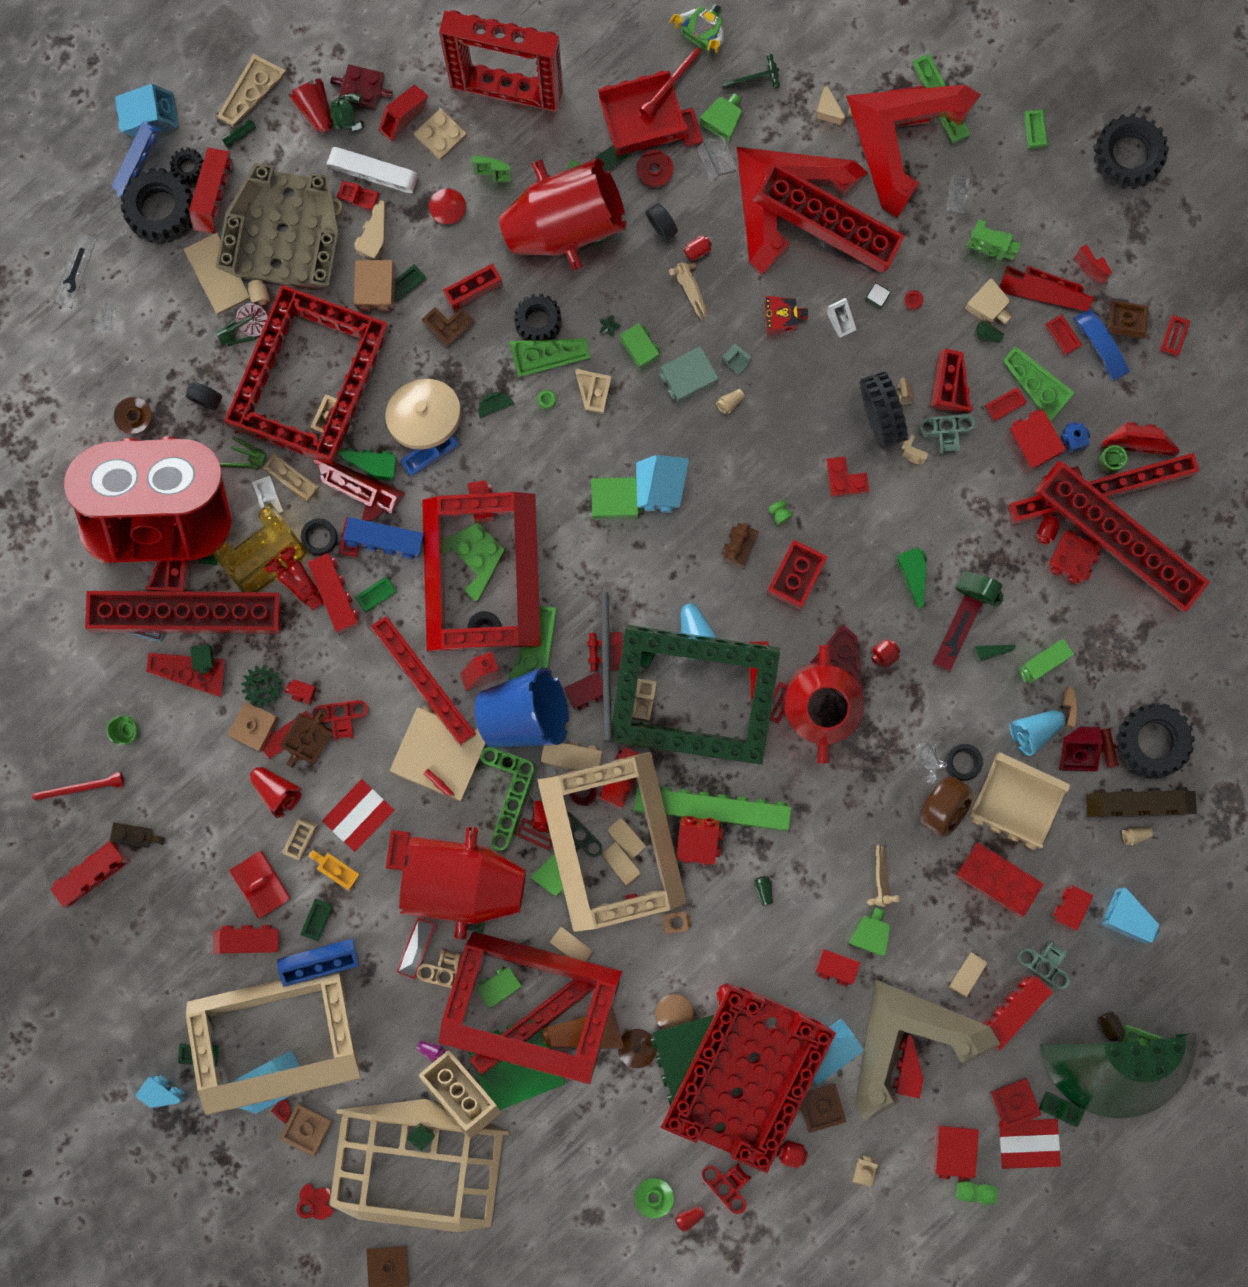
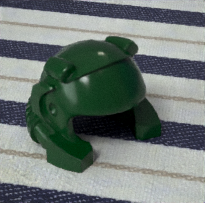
[330,93,365,131]

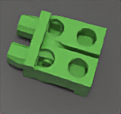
[967,219,1021,261]

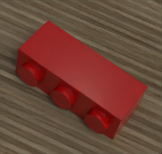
[443,263,503,312]

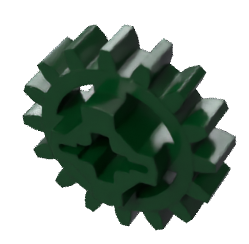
[241,665,284,707]

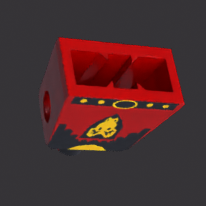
[765,296,808,336]

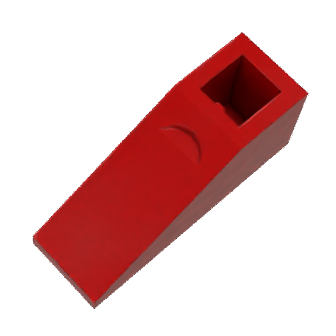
[892,1035,924,1099]

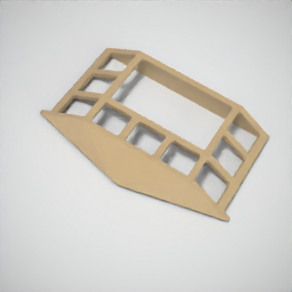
[329,1099,510,1232]

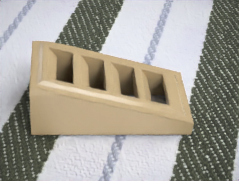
[897,378,914,405]
[282,816,318,861]

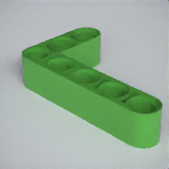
[481,747,537,851]

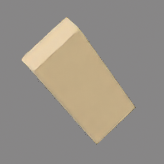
[262,453,319,503]

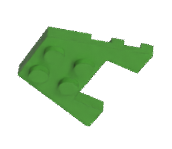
[443,523,505,603]

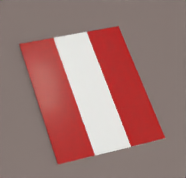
[322,779,395,852]
[999,1119,1061,1169]

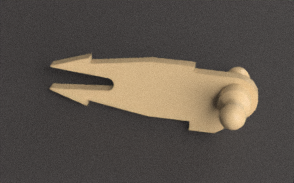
[669,262,708,319]
[867,845,900,907]

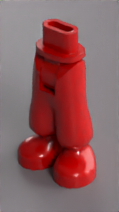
[264,545,323,610]

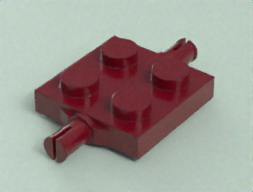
[330,64,393,109]

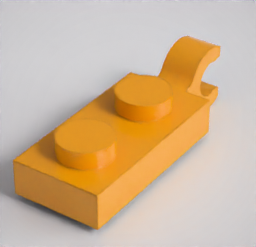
[309,850,360,891]

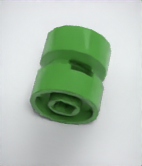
[1098,445,1127,475]

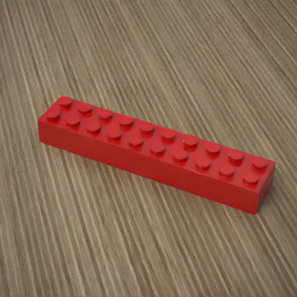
[1034,461,1210,612]
[85,591,282,634]

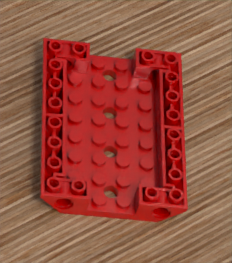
[661,985,836,1173]

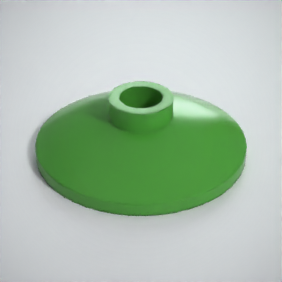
[634,1178,674,1218]

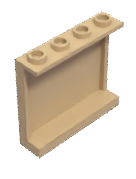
[390,706,486,802]
[969,752,1070,851]

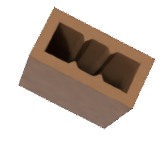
[354,260,396,312]

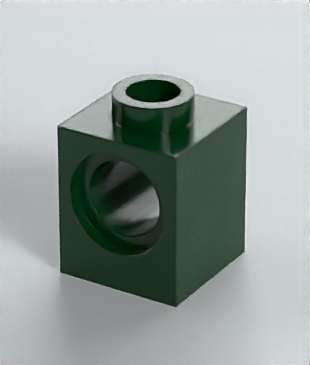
[190,644,215,674]

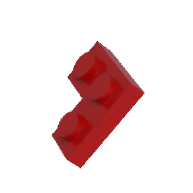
[826,456,869,497]

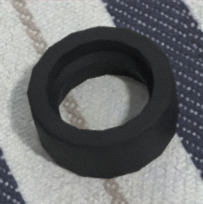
[646,203,678,240]
[300,518,338,556]
[945,744,983,781]

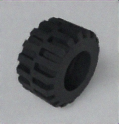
[514,293,562,341]

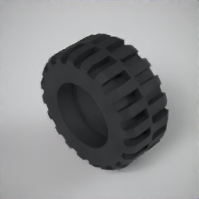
[121,168,193,244]
[1116,703,1195,778]

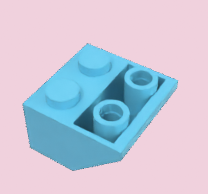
[135,1075,187,1108]

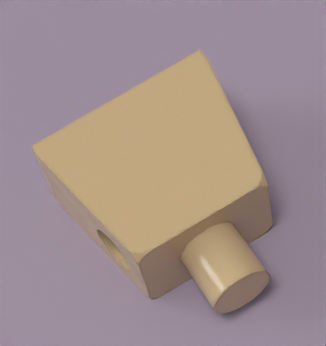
[965,278,1013,325]

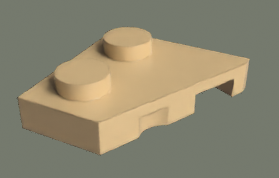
[575,369,612,414]

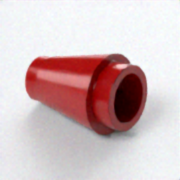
[674,1206,705,1233]

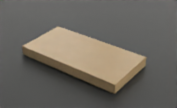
[184,233,250,315]

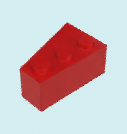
[145,560,191,592]
[599,747,640,810]

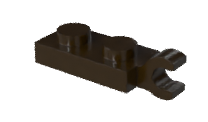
[110,822,165,848]

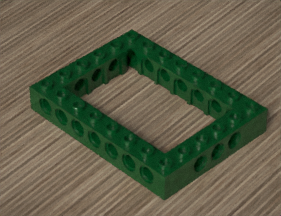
[612,624,780,765]

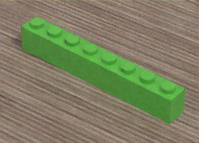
[634,787,791,831]

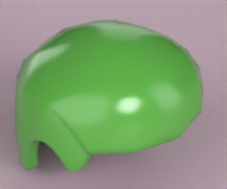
[107,716,139,745]

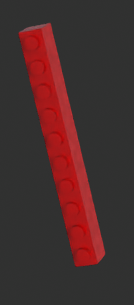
[1007,453,1200,525]

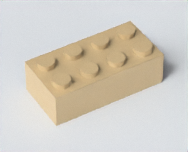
[418,1050,501,1139]

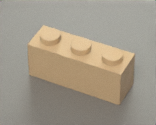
[540,741,602,771]

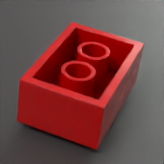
[767,539,828,611]

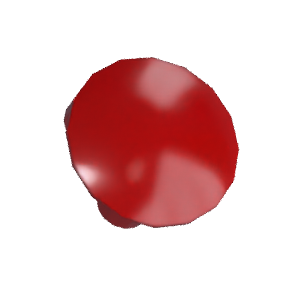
[429,188,466,224]

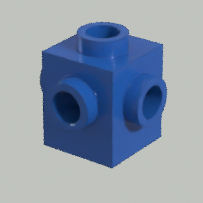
[1061,422,1090,453]

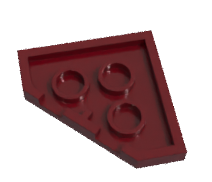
[809,624,863,703]

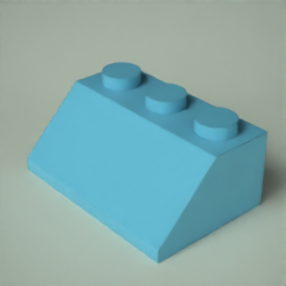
[813,1019,864,1086]

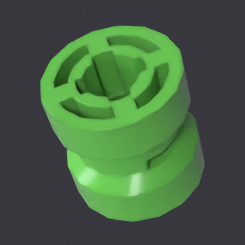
[768,499,794,525]

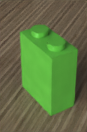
[591,477,642,520]
[1019,639,1074,684]

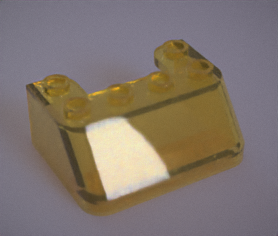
[212,502,306,592]

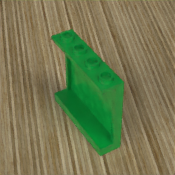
[468,1020,565,1110]

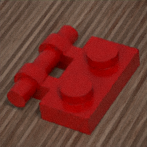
[587,632,622,672]

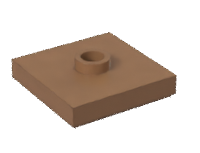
[227,702,279,752]
[279,1103,333,1157]

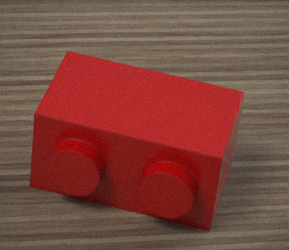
[1053,885,1094,931]
[815,949,861,987]

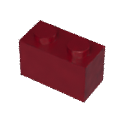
[564,671,603,711]

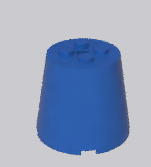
[475,668,569,748]

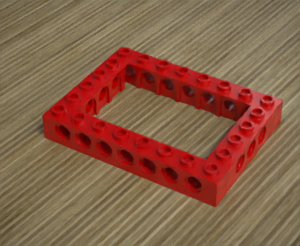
[439,10,563,112]
[224,285,389,466]

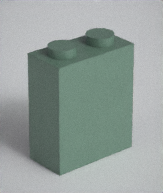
[659,346,718,403]

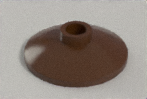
[114,397,152,434]
[618,1029,657,1068]

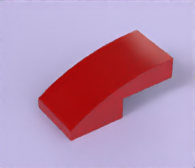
[336,180,380,211]

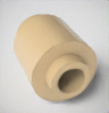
[248,280,270,308]

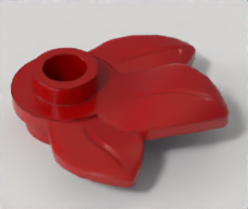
[296,1183,334,1220]

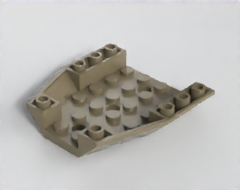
[216,163,338,289]

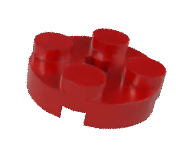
[636,150,674,188]

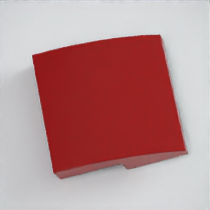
[1074,244,1112,285]

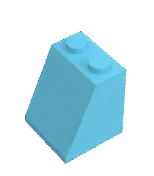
[115,83,179,136]
[636,455,689,513]
[1101,887,1160,944]

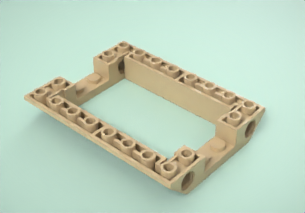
[537,752,687,932]
[186,971,361,1115]

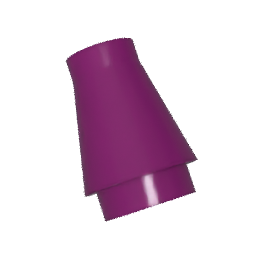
[416,1041,447,1063]

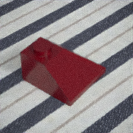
[1059,726,1103,771]

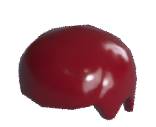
[569,787,598,806]

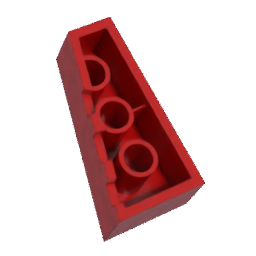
[189,147,233,234]

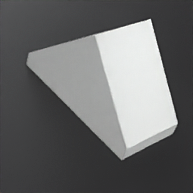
[827,298,856,338]

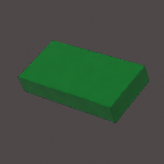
[355,576,398,613]

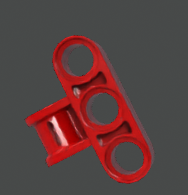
[312,700,370,741]
[701,1162,752,1214]

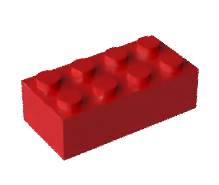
[955,842,1044,918]
[982,976,1053,1051]

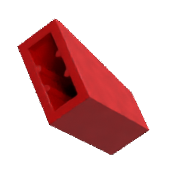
[378,84,428,141]

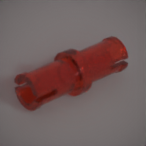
[1101,728,1119,768]

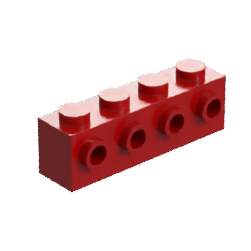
[307,553,360,634]

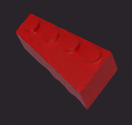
[50,841,131,908]

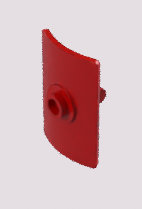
[229,850,290,919]

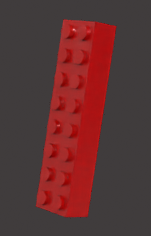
[752,162,905,274]

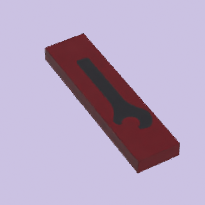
[932,595,982,672]

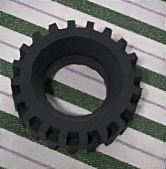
[1093,113,1169,189]
[860,371,908,448]

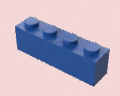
[343,517,423,560]
[277,938,359,987]

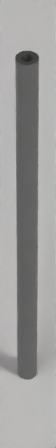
[601,592,612,742]

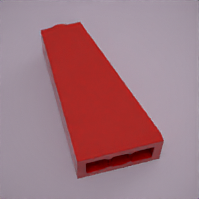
[460,651,502,692]

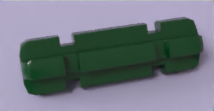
[222,119,256,147]

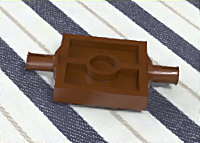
[280,710,333,768]

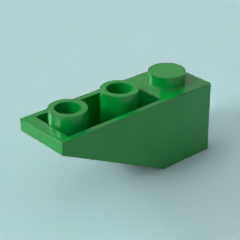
[338,448,397,481]

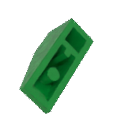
[896,547,927,611]

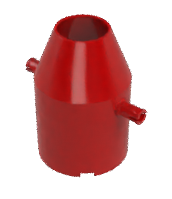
[499,158,627,271]
[782,645,865,764]
[399,827,526,940]

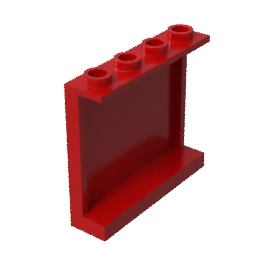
[598,70,688,157]

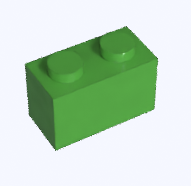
[620,323,660,370]
[477,966,523,1009]

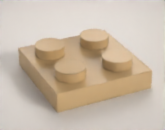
[414,108,467,161]

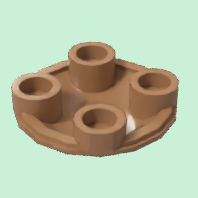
[655,994,694,1029]

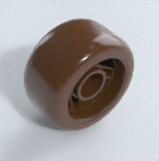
[919,776,974,837]

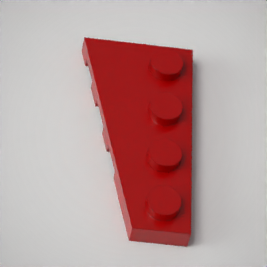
[146,653,226,698]

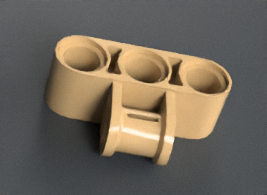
[417,948,462,988]

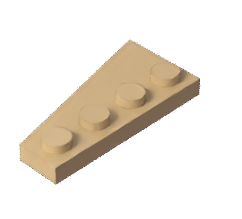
[217,54,287,127]

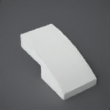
[252,476,283,518]

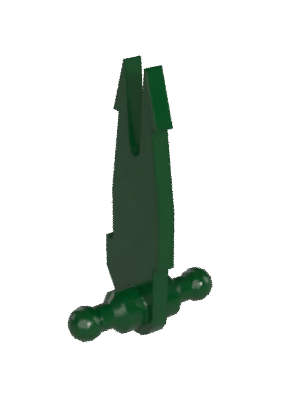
[722,53,780,88]

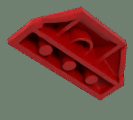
[1100,422,1180,457]

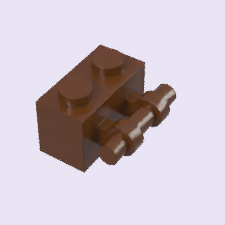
[721,523,759,569]

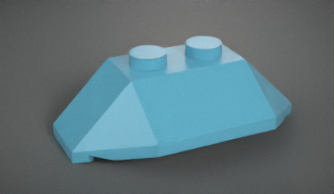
[231,1050,300,1114]

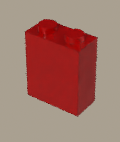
[1010,409,1066,470]
[934,1125,979,1181]

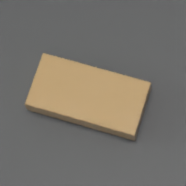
[606,818,646,859]

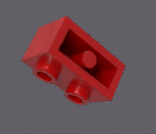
[467,480,497,524]

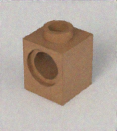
[662,911,691,934]

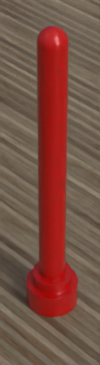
[639,48,701,119]
[32,772,125,800]

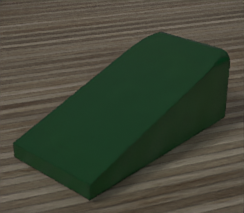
[973,645,1016,663]

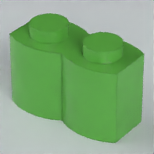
[954,1181,998,1205]

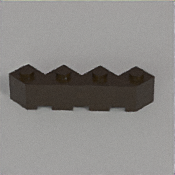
[1086,787,1197,818]

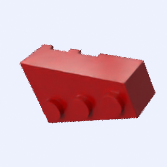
[930,348,973,414]
[213,925,278,954]

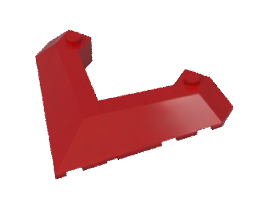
[846,85,981,219]
[736,147,868,276]

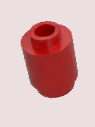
[683,235,712,261]
[1036,515,1060,545]

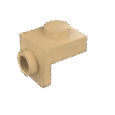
[901,435,928,465]

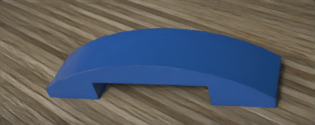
[1073,308,1130,381]

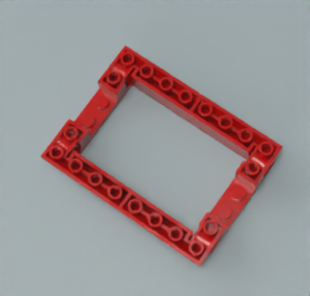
[422,492,541,652]
[438,931,623,1085]

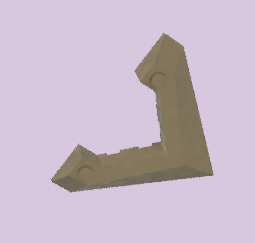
[855,979,1001,1122]

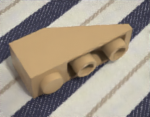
[354,200,386,260]

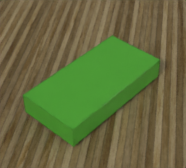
[1024,109,1048,149]

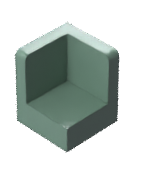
[722,343,752,375]

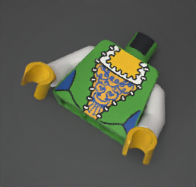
[669,4,725,54]

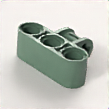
[918,414,975,454]
[1017,940,1070,989]

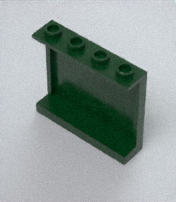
[650,1014,742,1106]

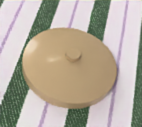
[385,379,461,449]

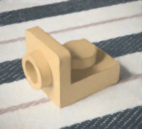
[852,1156,879,1187]

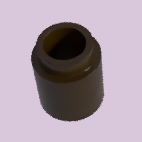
[1099,1011,1126,1042]

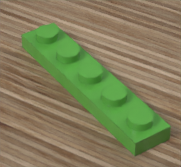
[912,54,970,144]

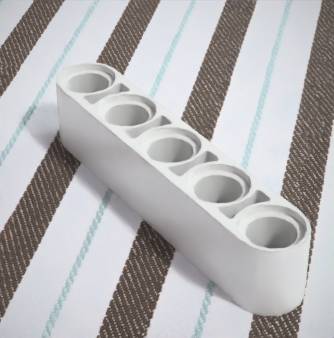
[326,147,419,193]

